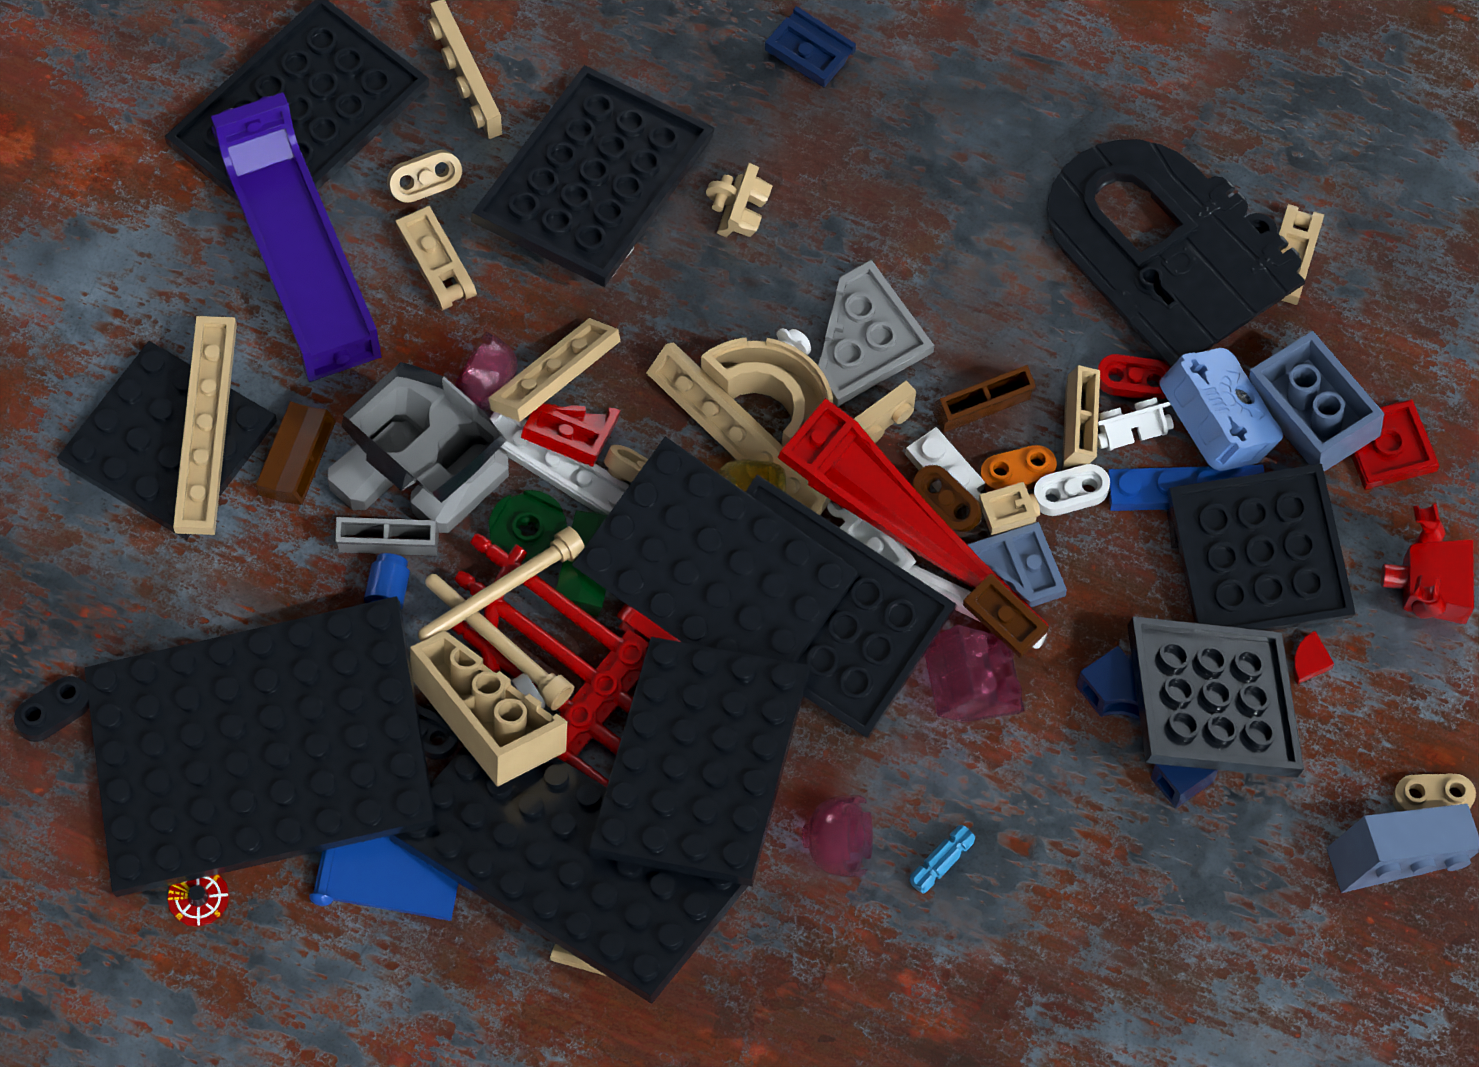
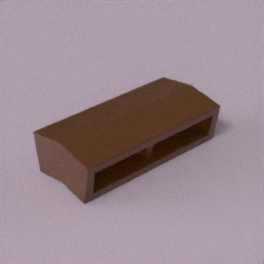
[933,365,1036,433]
[256,401,336,505]

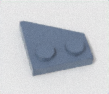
[968,522,1067,607]

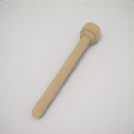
[418,526,585,641]
[425,574,574,710]

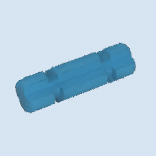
[909,825,975,893]

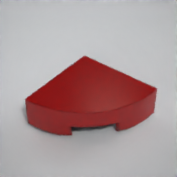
[1293,631,1334,685]

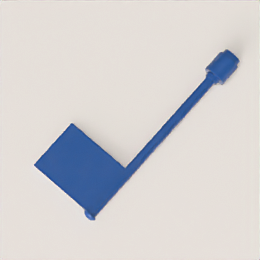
[309,553,459,921]

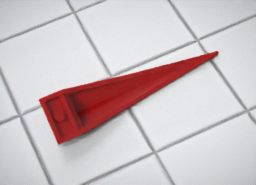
[778,398,1049,629]

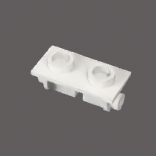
[1097,397,1174,451]

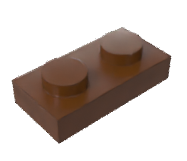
[963,574,1049,658]

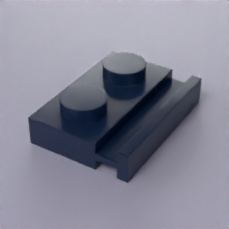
[765,6,856,88]

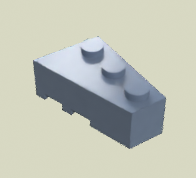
[1326,804,1479,893]

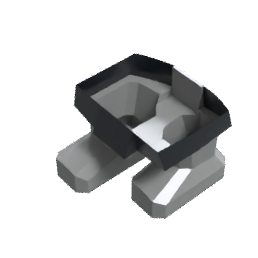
[328,362,509,533]

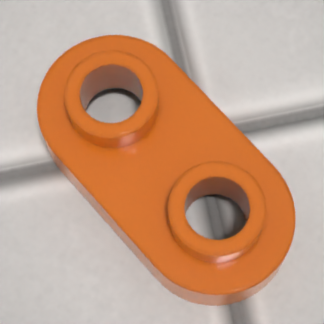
[980,445,1057,492]

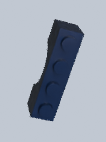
[1076,646,1218,809]

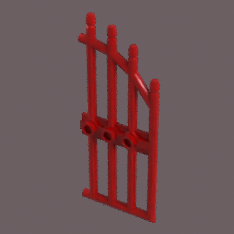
[451,533,649,787]

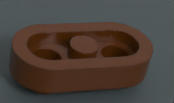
[913,465,982,532]

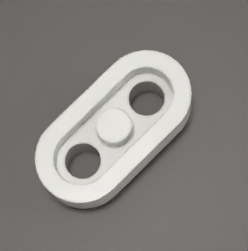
[1033,464,1110,516]

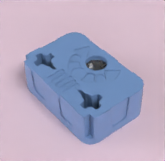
[1160,348,1283,471]

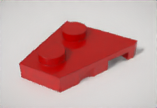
[521,404,621,467]

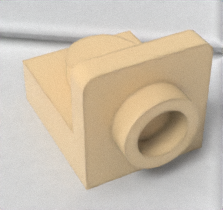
[978,482,1040,535]

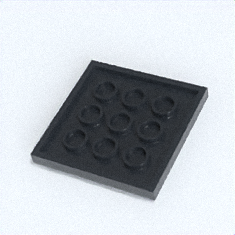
[57,341,277,540]
[1167,464,1356,631]
[1127,617,1304,778]

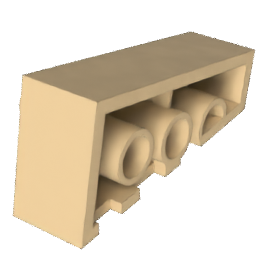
[410,630,567,787]

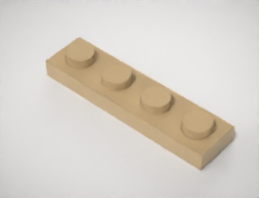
[427,0,502,139]
[489,318,620,422]

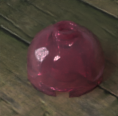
[454,331,518,410]
[802,795,873,878]

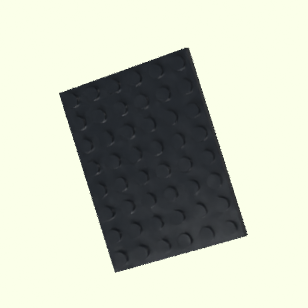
[84,596,437,897]

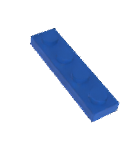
[1108,465,1264,511]

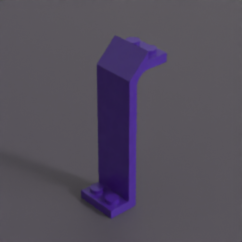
[211,92,382,382]

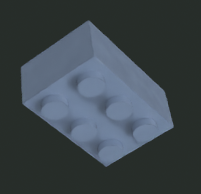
[1249,331,1384,471]

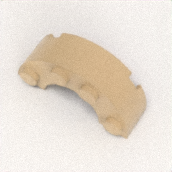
[701,337,833,447]

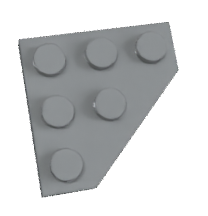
[818,260,934,407]

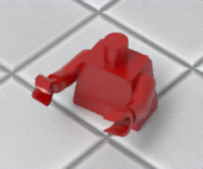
[1381,503,1474,624]

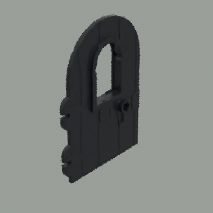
[1048,139,1305,368]

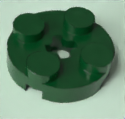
[489,490,567,564]

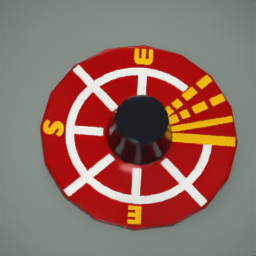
[167,874,229,927]

